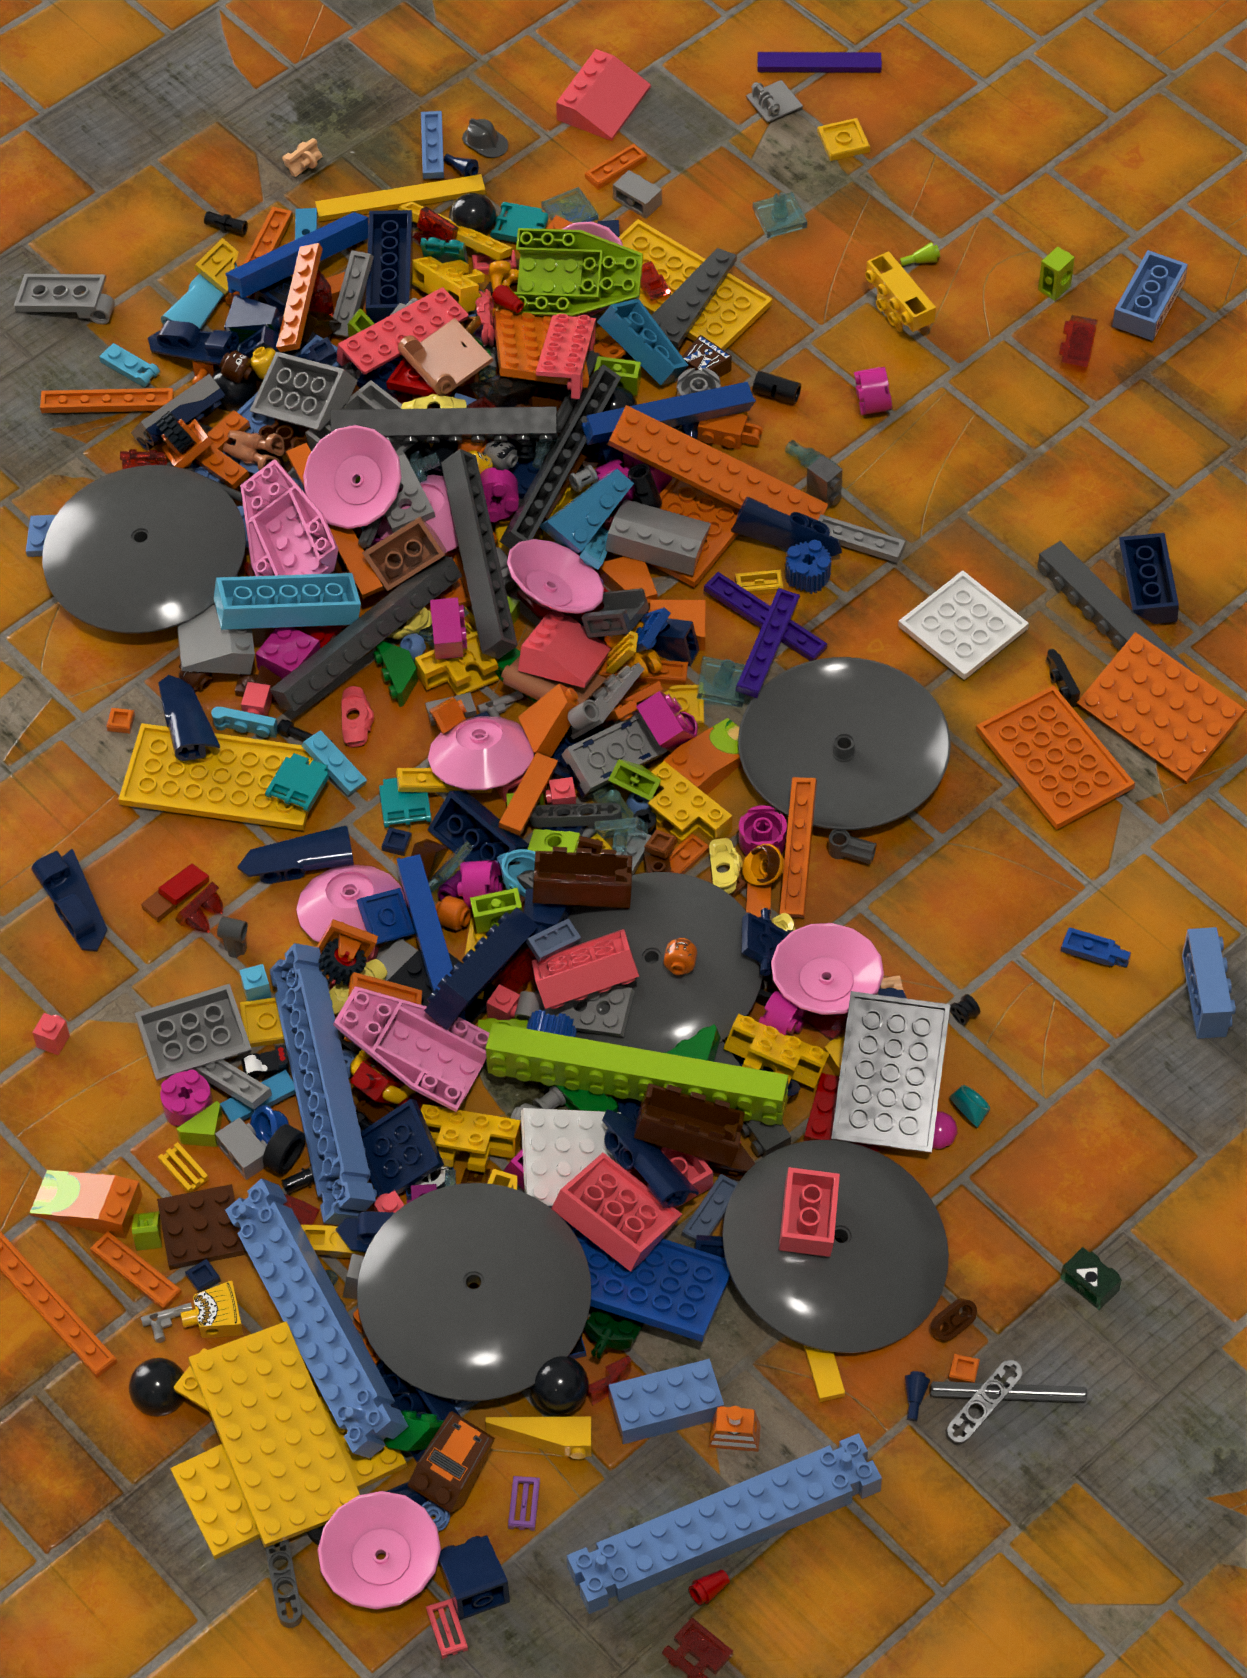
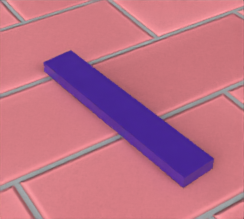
[758,52,882,73]
[704,572,827,661]
[735,588,800,698]

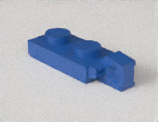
[1061,927,1131,967]

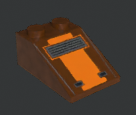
[407,1411,495,1513]

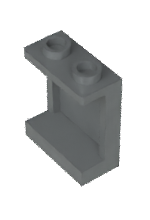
[581,588,649,638]

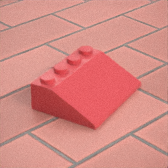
[556,49,651,141]
[518,611,611,688]
[532,929,639,1009]
[551,1153,682,1272]

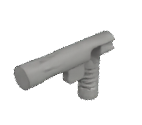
[477,691,523,717]
[141,1302,193,1343]

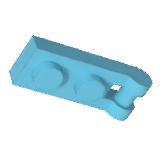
[99,343,160,387]
[211,707,278,738]

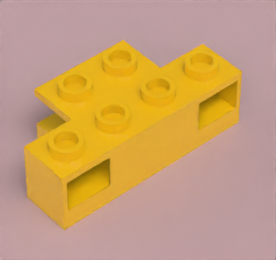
[865,251,936,332]
[412,256,485,313]
[415,631,500,696]
[648,761,732,844]
[723,1014,830,1089]
[421,1104,521,1173]

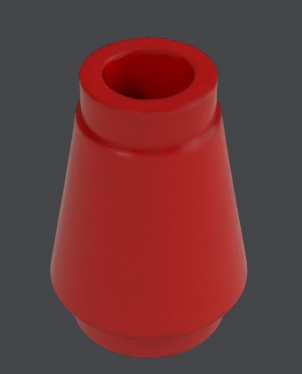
[492,285,524,313]
[689,1569,730,1605]

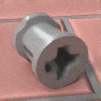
[569,465,598,492]
[533,1086,566,1109]

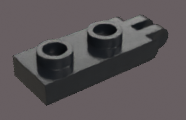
[1046,649,1080,708]

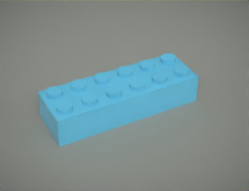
[214,573,361,630]

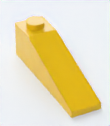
[486,1416,592,1459]

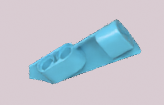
[161,263,237,329]

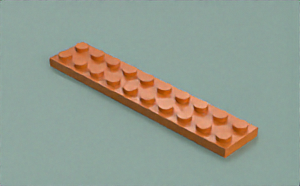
[607,405,828,520]

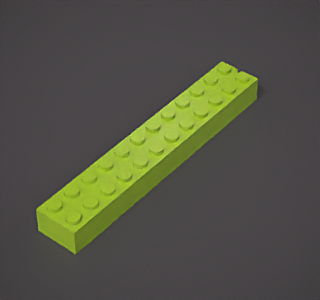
[485,1023,788,1125]

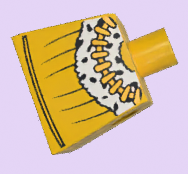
[181,1281,244,1338]

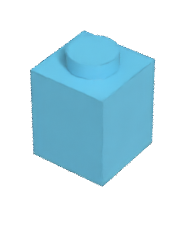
[239,964,272,1001]

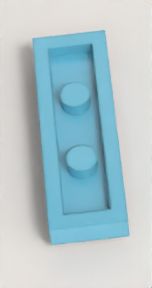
[579,526,609,570]
[302,730,367,796]

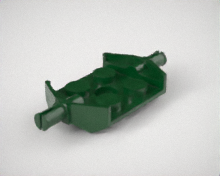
[584,1308,645,1358]

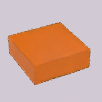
[106,708,135,734]
[949,1354,980,1383]

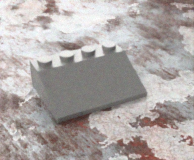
[250,352,358,431]
[605,499,711,576]
[177,604,255,675]
[135,984,252,1081]

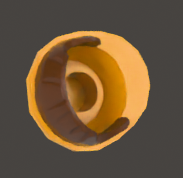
[742,844,785,886]

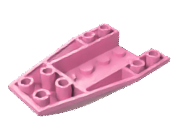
[240,459,339,576]
[333,986,489,1112]

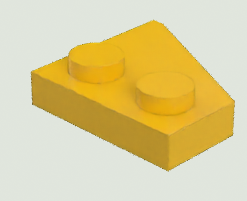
[194,238,239,295]

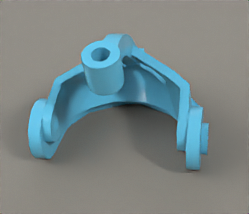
[497,849,535,897]

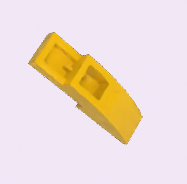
[301,1225,366,1258]

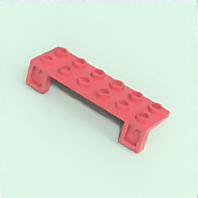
[337,287,469,375]
[536,314,596,399]

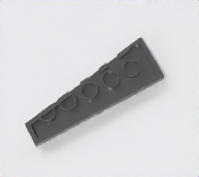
[651,248,737,348]

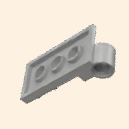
[14,274,115,324]
[384,450,436,533]
[568,663,644,739]
[515,985,635,1037]

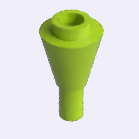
[900,242,941,267]

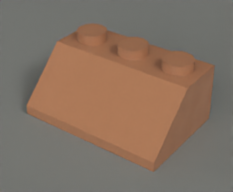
[362,516,447,591]

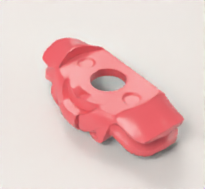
[475,289,495,347]
[341,686,374,747]

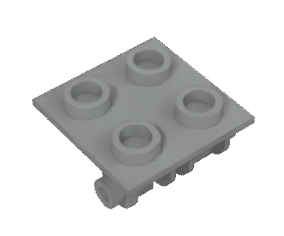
[746,80,803,123]

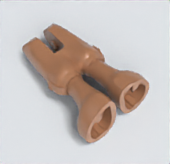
[223,430,284,471]

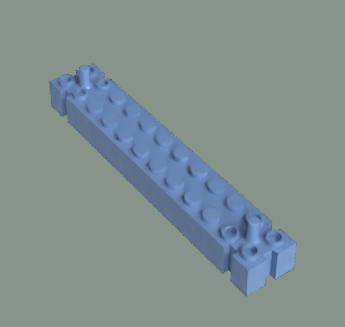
[270,943,377,1225]
[225,1178,409,1458]
[566,1433,882,1614]

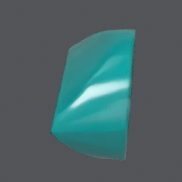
[949,1085,990,1128]

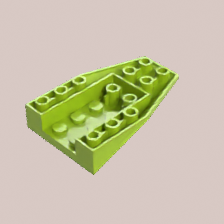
[510,228,643,317]

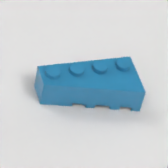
[597,299,688,385]
[539,469,634,553]

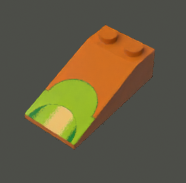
[663,718,741,795]
[30,1170,143,1239]

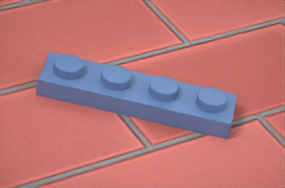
[421,111,444,179]

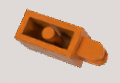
[698,413,763,449]

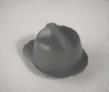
[462,118,508,158]

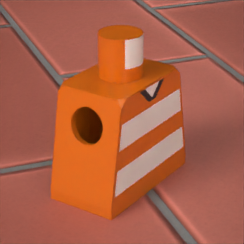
[709,1406,761,1452]

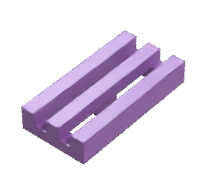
[508,1476,540,1531]

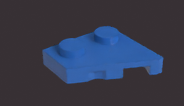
[636,608,671,653]

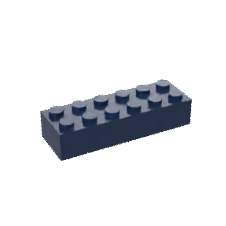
[366,210,413,323]
[424,907,539,1030]

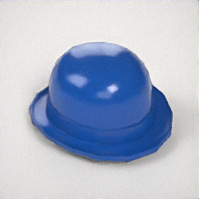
[250,1105,289,1144]

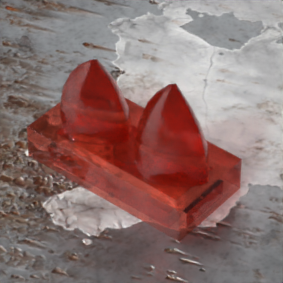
[175,881,223,933]

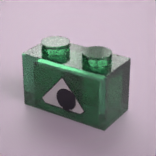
[1060,1247,1122,1310]

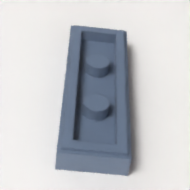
[682,1174,738,1243]

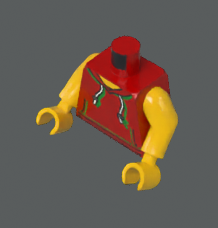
[350,1050,415,1105]

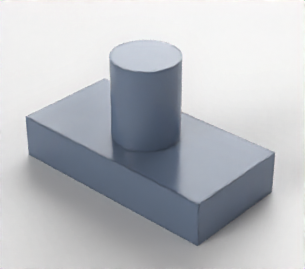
[526,918,581,962]

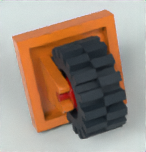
[155,411,213,468]
[316,919,378,985]

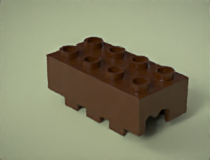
[533,846,632,908]
[634,1083,745,1167]

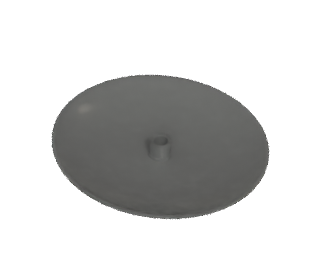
[42,465,246,634]
[738,657,951,830]
[556,872,763,1053]
[723,1140,949,1353]
[357,1183,591,1401]

